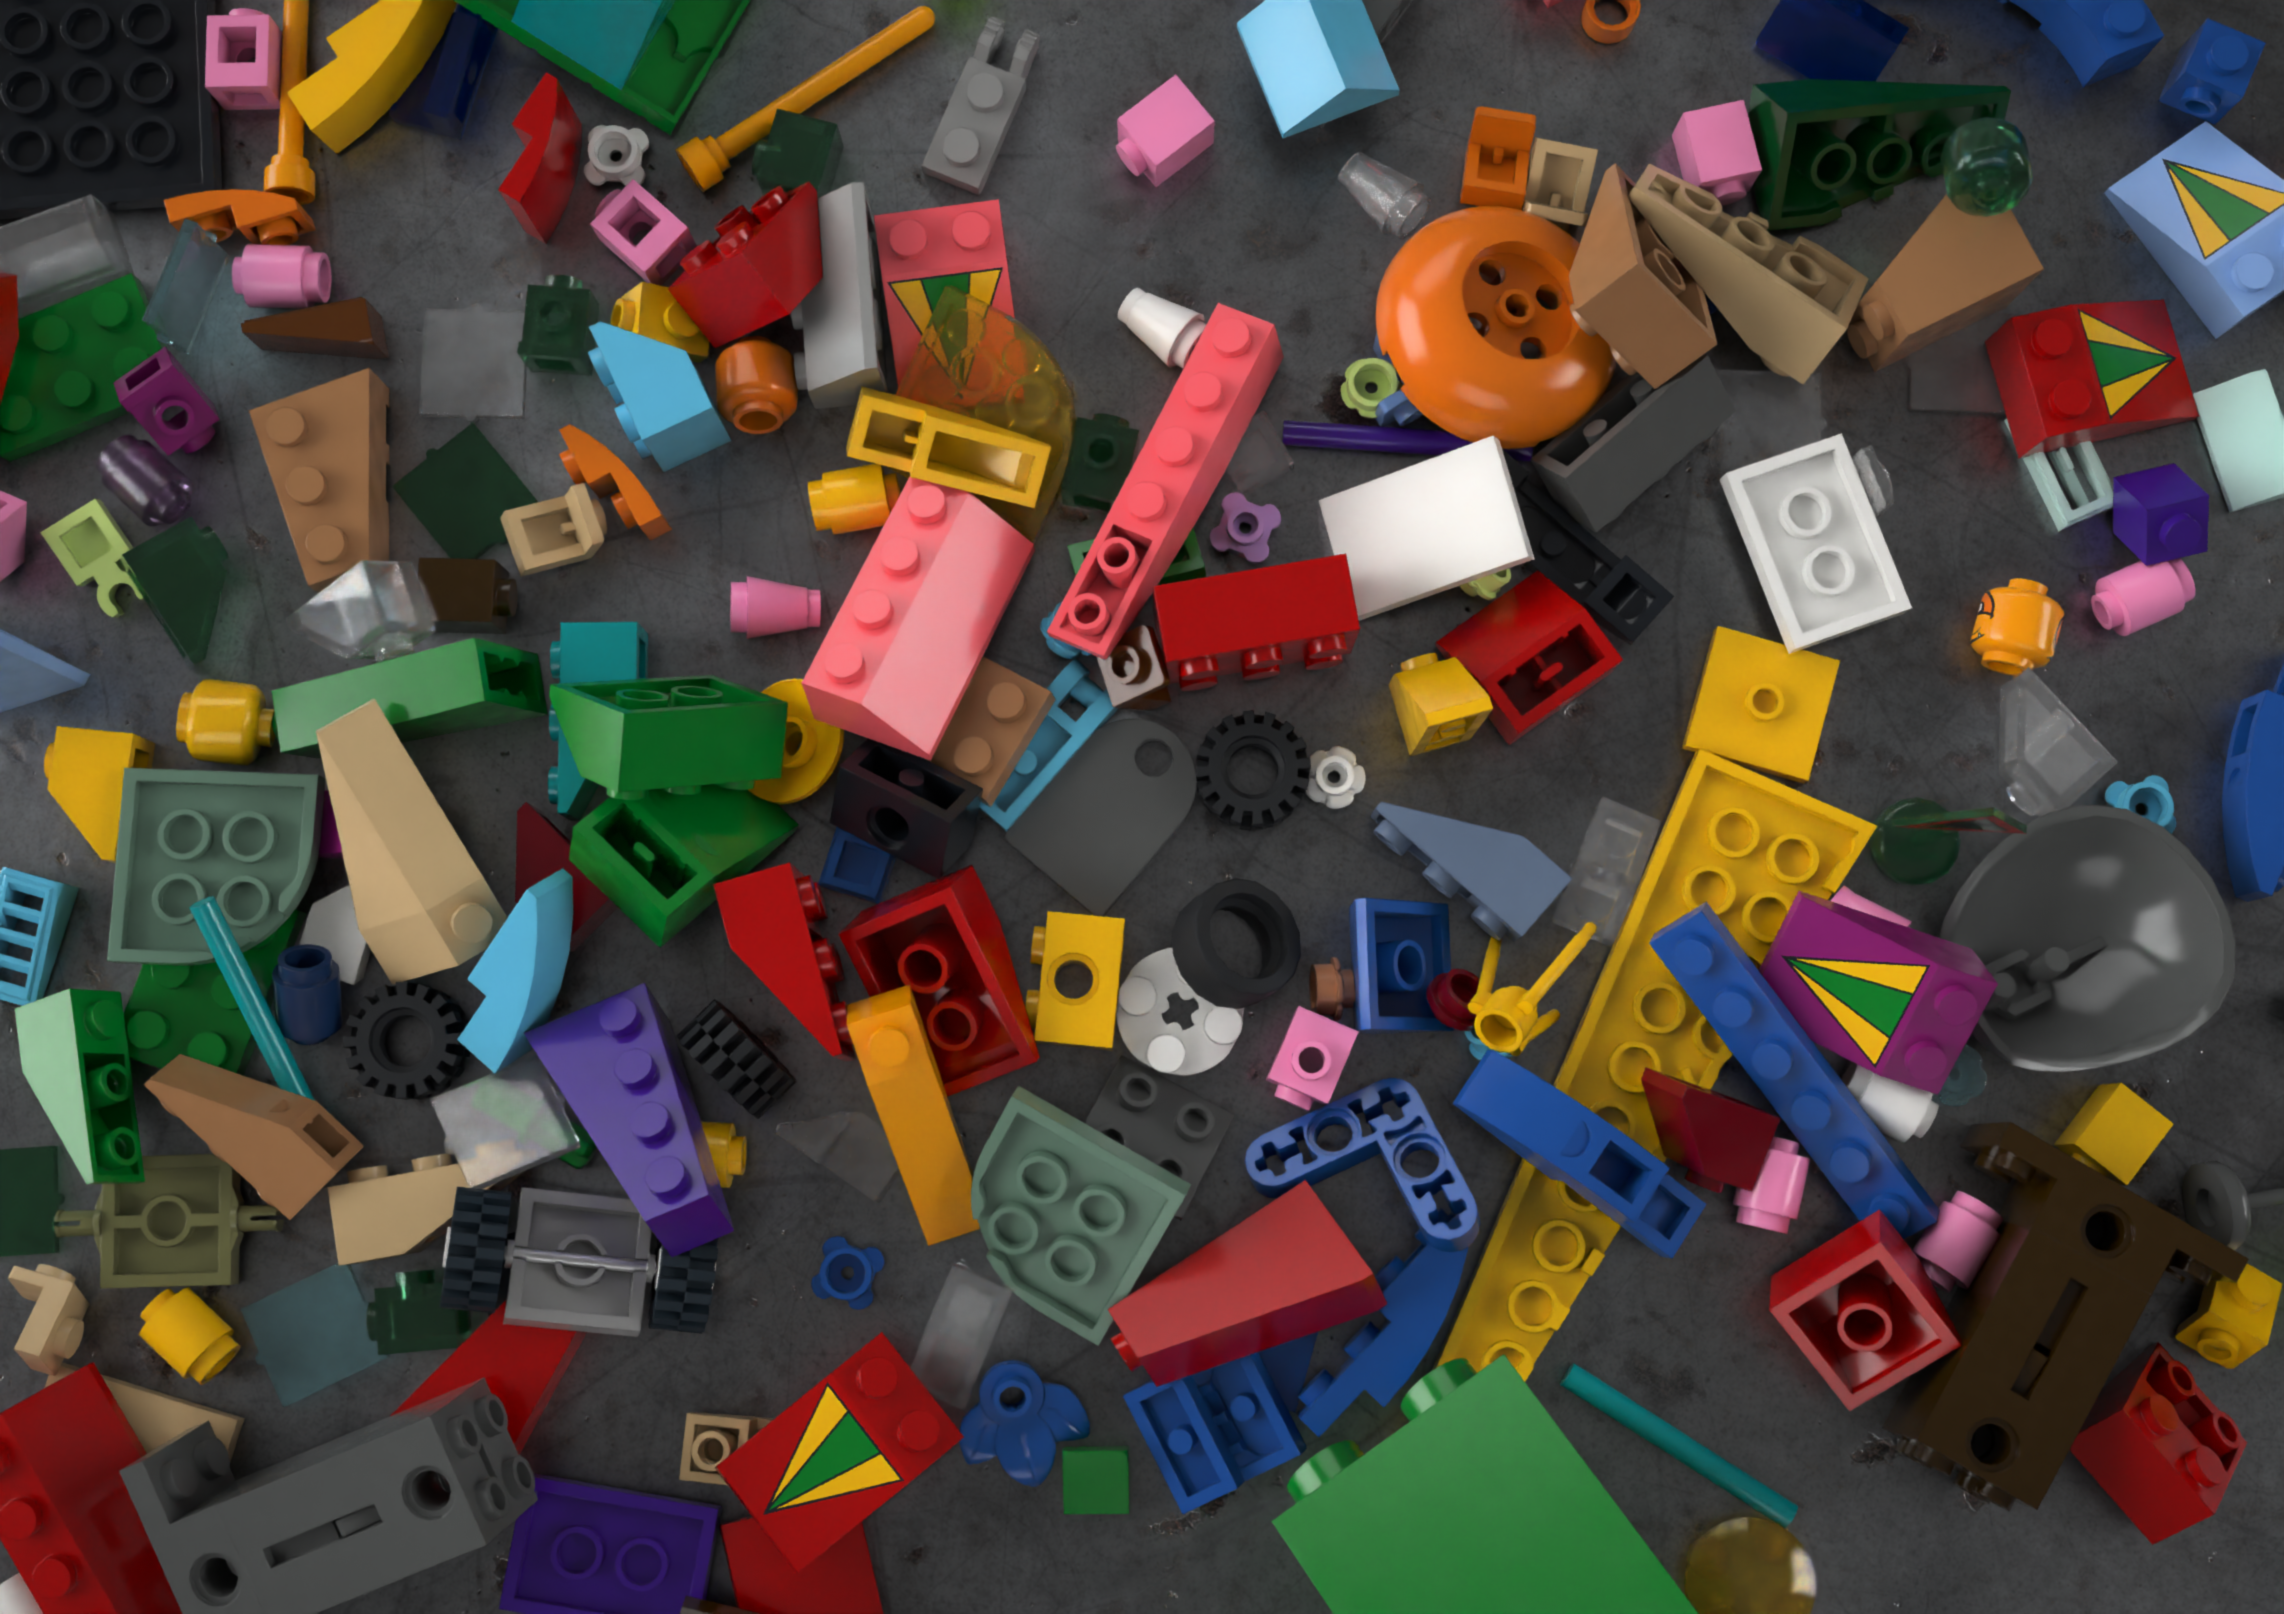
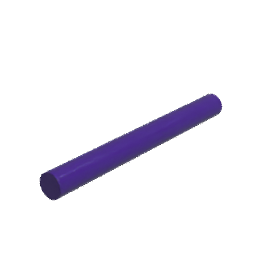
[1282,420,1533,462]

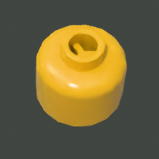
[176,679,276,766]

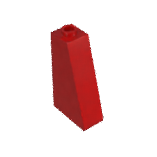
[1107,1180,1387,1387]
[389,1300,587,1455]

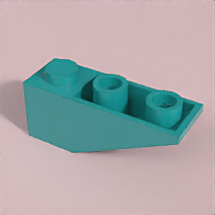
[548,622,648,821]

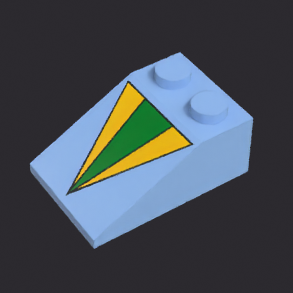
[2104,121,2284,339]

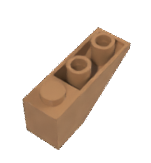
[144,1054,364,1220]

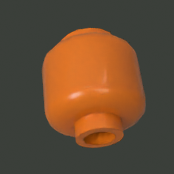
[715,336,798,434]

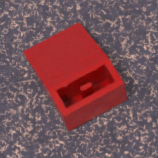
[713,862,856,1062]

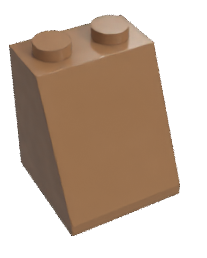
[1847,158,2044,372]

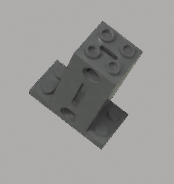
[119,1378,538,1614]

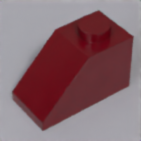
[515,802,618,952]
[1641,1067,1780,1193]

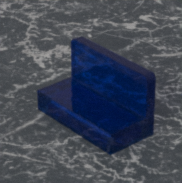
[1756,0,1909,81]
[390,4,498,140]

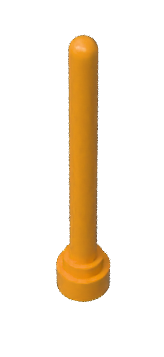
[263,0,316,205]
[675,6,935,192]

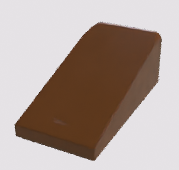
[241,297,389,359]

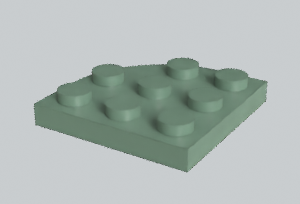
[107,768,325,966]
[971,1086,1191,1346]

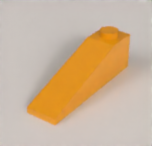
[847,984,980,1246]

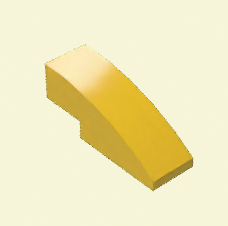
[287,0,457,154]
[846,386,1051,508]

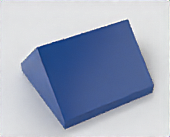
[1349,898,1454,1034]

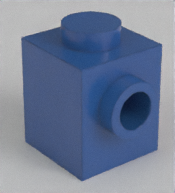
[2158,18,2266,125]

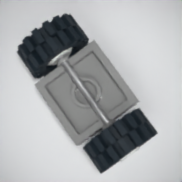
[440,1187,719,1337]

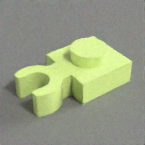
[40,499,152,618]

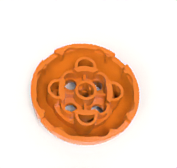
[1376,206,1617,449]

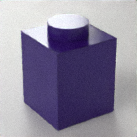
[2113,463,2209,566]

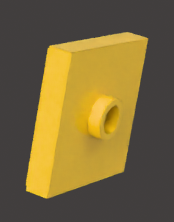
[1681,626,1840,784]

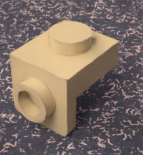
[1522,137,1598,232]
[500,483,607,577]
[8,1264,90,1376]

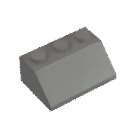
[791,181,888,409]

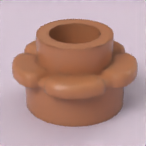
[1309,957,1355,1021]

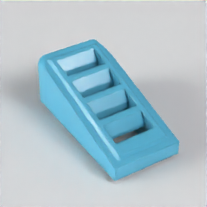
[0,867,79,1006]

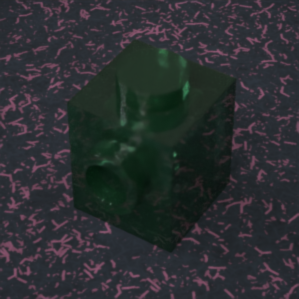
[752,109,844,198]
[1061,413,1139,514]
[366,1269,472,1355]

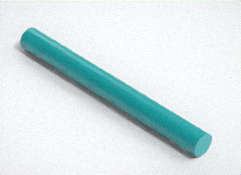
[189,896,315,1100]
[1560,1363,1798,1528]

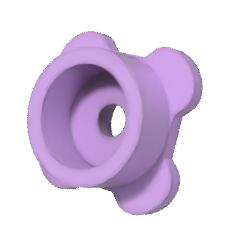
[1210,492,1281,564]

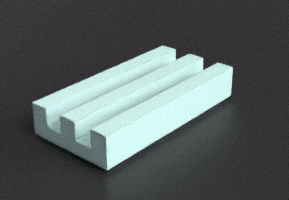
[2004,419,2113,531]

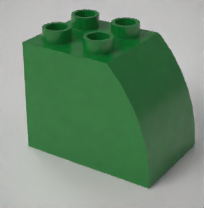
[1272,1354,1699,1614]

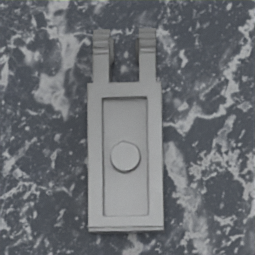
[921,16,1041,196]

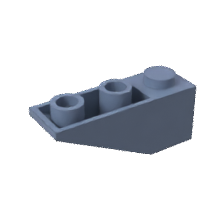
[1370,802,1573,942]

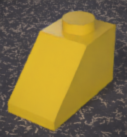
[44,726,155,864]

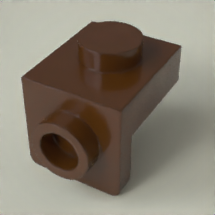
[1096,625,1172,711]

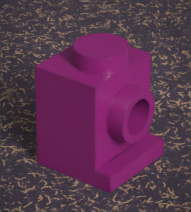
[113,346,220,456]

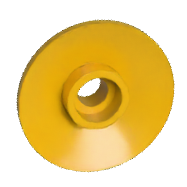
[748,678,844,804]

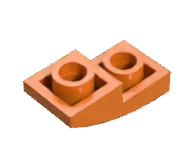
[163,189,316,245]
[559,424,672,541]

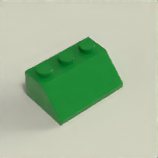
[549,675,788,800]

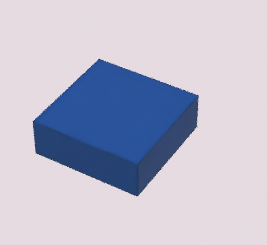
[819,827,896,904]

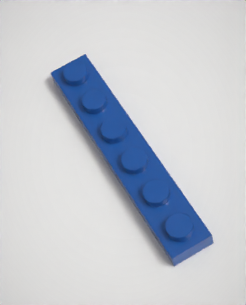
[1649,901,1940,1239]

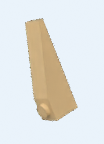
[1628,164,1869,384]
[316,699,507,985]

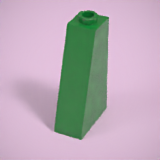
[271,638,548,759]

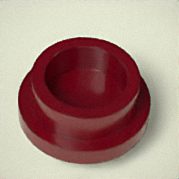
[1426,968,1480,1031]

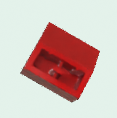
[668,181,823,348]
[1435,570,1623,745]
[2070,1342,2248,1545]

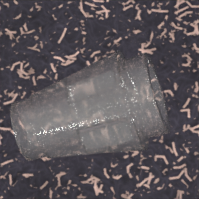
[1338,152,1432,239]

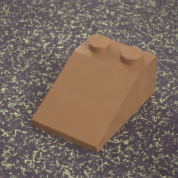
[1569,163,1717,389]

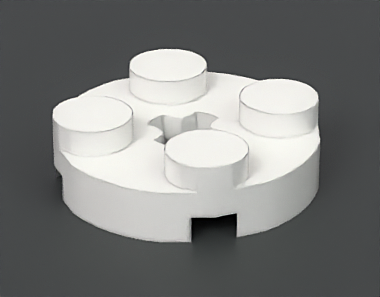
[1116,948,1244,1076]

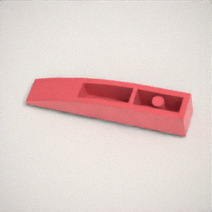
[1047,303,1284,660]

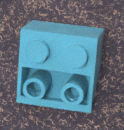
[588,321,731,472]

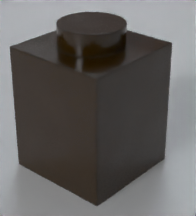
[415,557,518,634]

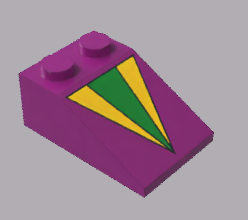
[1759,891,1998,1095]

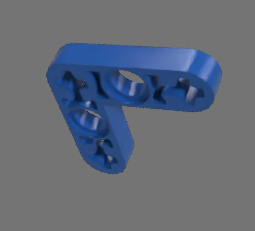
[1245,1078,1480,1252]

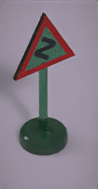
[1868,797,2027,886]

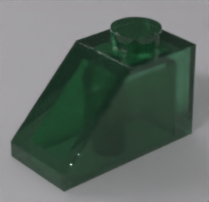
[120,517,229,671]

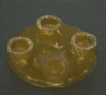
[1684,1517,1816,1614]

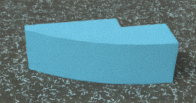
[457,868,573,1074]

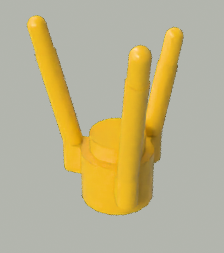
[1468,922,1597,1056]

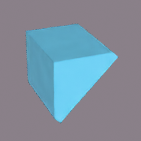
[1237,0,1400,139]

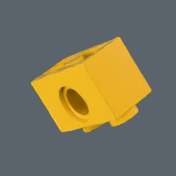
[1025,911,1125,1051]

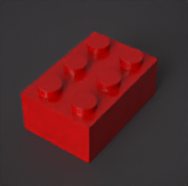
[1153,553,1360,691]

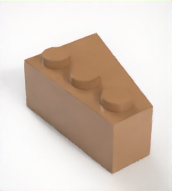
[248,368,390,601]

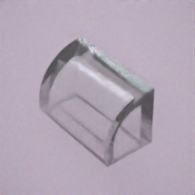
[0,194,135,319]

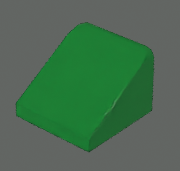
[1062,1446,1129,1514]

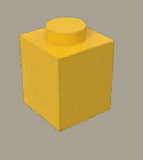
[2054,1083,2174,1186]

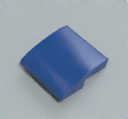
[1123,1352,1307,1514]

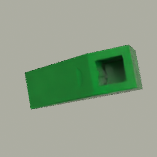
[15,988,145,1184]

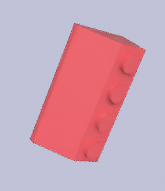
[802,477,1035,761]

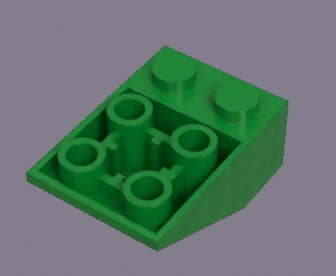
[569,784,799,948]

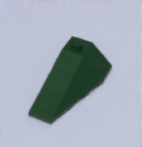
[1748,79,2011,231]

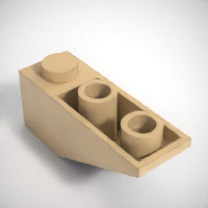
[327,1142,538,1266]

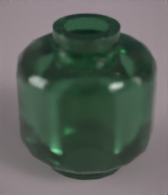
[1940,117,2033,217]

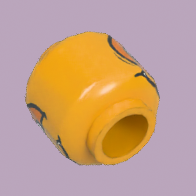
[1970,578,2064,677]

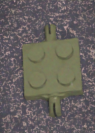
[54,1154,284,1289]

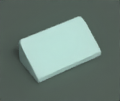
[2193,369,2284,513]

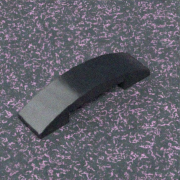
[1502,449,1674,645]

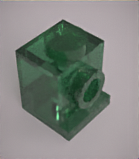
[517,274,600,376]

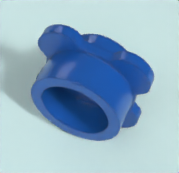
[811,1236,885,1310]

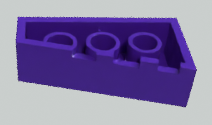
[524,983,734,1257]

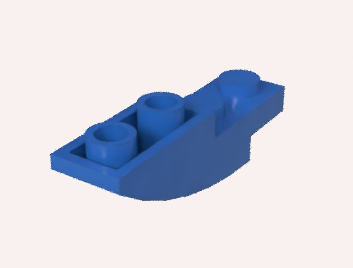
[2222,663,2284,902]
[1452,1050,1707,1259]
[1296,1208,1468,1437]

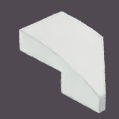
[299,883,371,985]

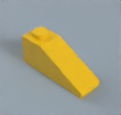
[1389,653,1493,757]

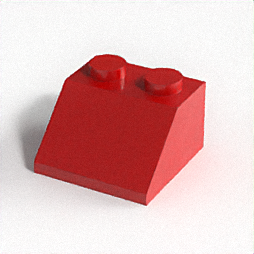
[1769,1209,1962,1411]

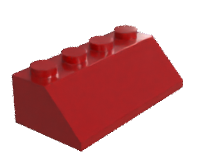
[0,1362,182,1614]

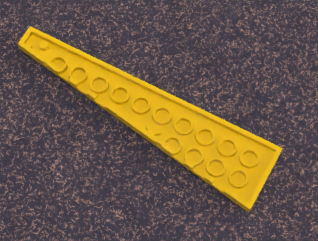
[1432,748,1877,1381]

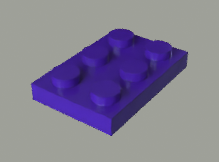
[499,1473,723,1614]

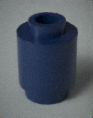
[272,944,343,1045]

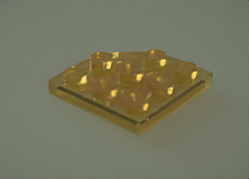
[886,285,1076,543]

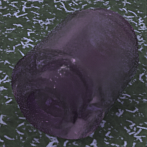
[96,435,193,526]

